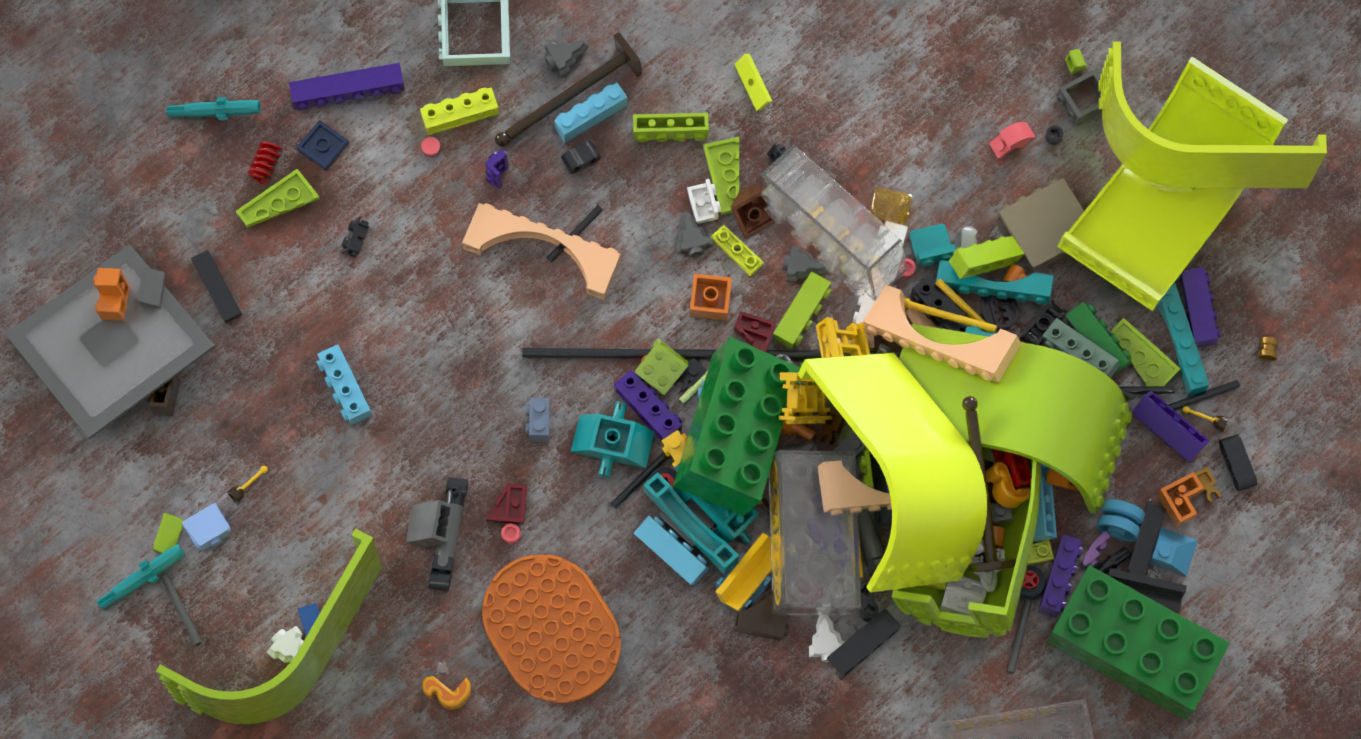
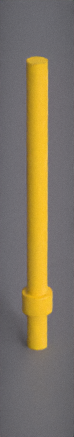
[904,298,997,333]

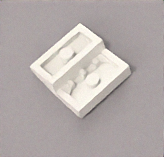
[940,577,986,616]

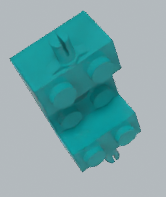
[673,463,759,545]

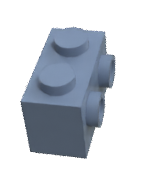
[526,398,550,442]

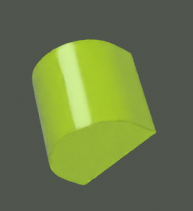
[1065,49,1087,75]

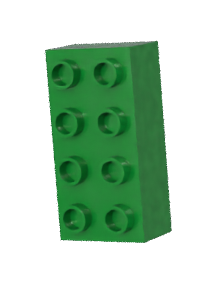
[673,337,799,516]
[1046,565,1230,720]

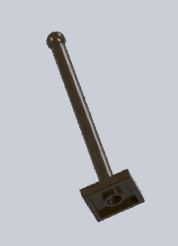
[495,32,642,147]
[962,396,1016,572]

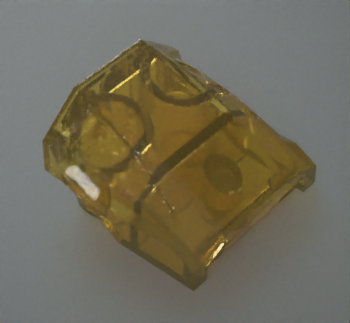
[869,188,912,226]

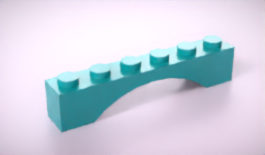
[936,260,1054,305]
[1157,282,1209,397]
[643,472,739,574]

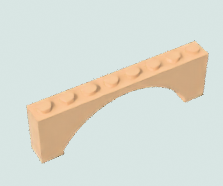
[462,203,621,300]
[863,284,1021,383]
[817,460,892,515]

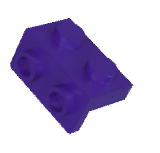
[485,149,509,189]

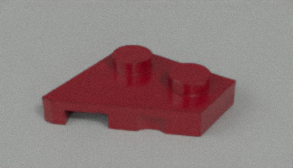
[734,311,776,352]
[486,483,527,524]

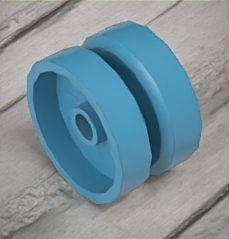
[1096,499,1145,542]

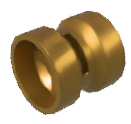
[1258,337,1279,361]

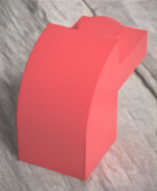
[989,122,1036,159]

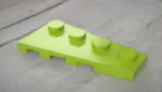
[703,137,739,215]
[236,169,320,228]
[1110,318,1181,395]

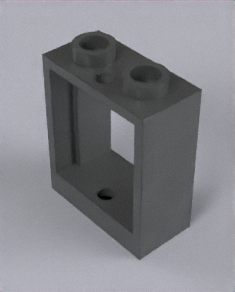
[1057,68,1102,125]

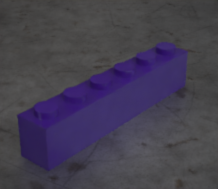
[289,63,405,110]

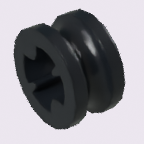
[1046,125,1063,144]

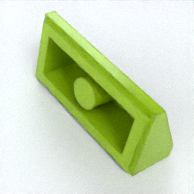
[153,513,185,554]

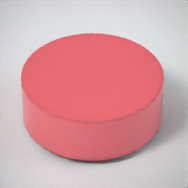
[421,137,440,157]
[896,258,916,278]
[501,523,521,544]

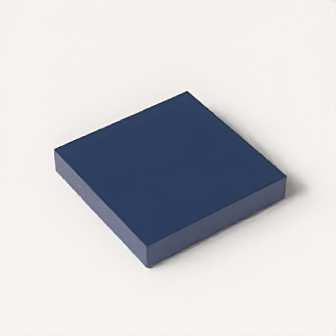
[296,120,349,171]

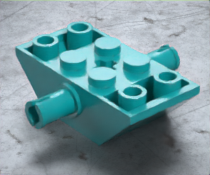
[571,402,655,478]

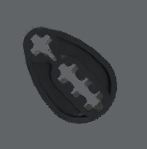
[980,277,1019,331]

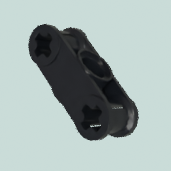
[1019,300,1068,346]

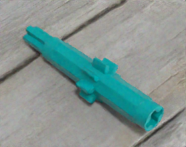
[166,97,261,121]
[96,544,186,610]

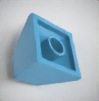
[1149,528,1198,577]

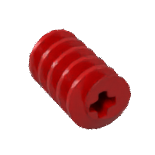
[247,142,283,185]

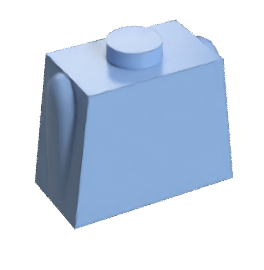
[181,503,231,551]

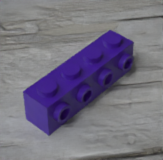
[1180,267,1220,347]
[614,370,682,442]
[1131,390,1209,462]
[1038,534,1083,618]

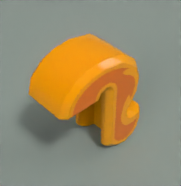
[986,462,1030,509]
[422,676,471,710]

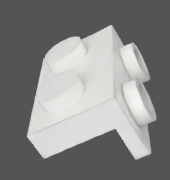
[687,179,721,224]

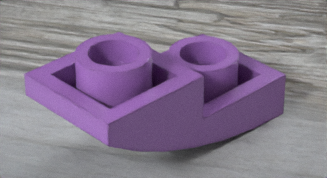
[1080,531,1110,570]

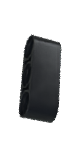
[1219,434,1257,491]

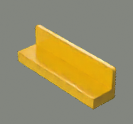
[715,533,785,611]

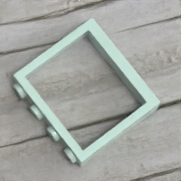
[438,0,510,66]

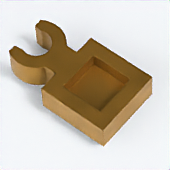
[1195,466,1221,504]

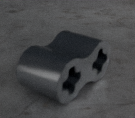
[561,141,601,174]
[856,582,879,622]

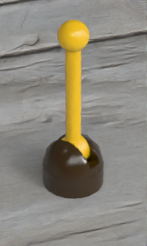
[1182,406,1229,432]
[227,466,268,503]

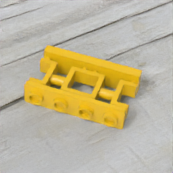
[816,317,870,358]
[779,372,832,424]

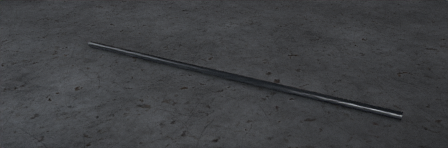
[522,348,902,360]

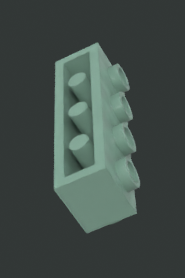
[1043,318,1120,378]

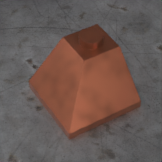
[731,183,777,239]

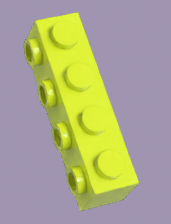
[420,87,499,135]

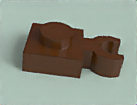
[819,410,845,445]

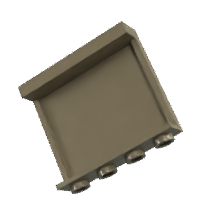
[997,178,1084,274]

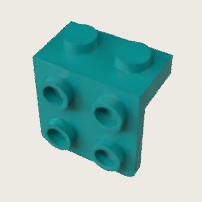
[909,224,956,267]

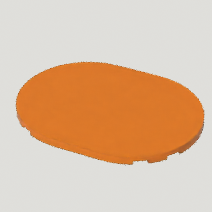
[482,554,621,703]

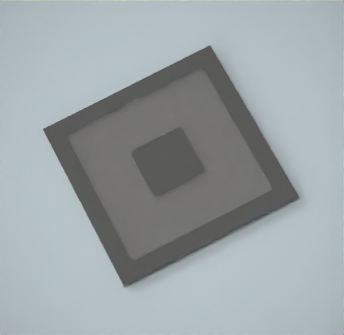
[5,244,215,439]

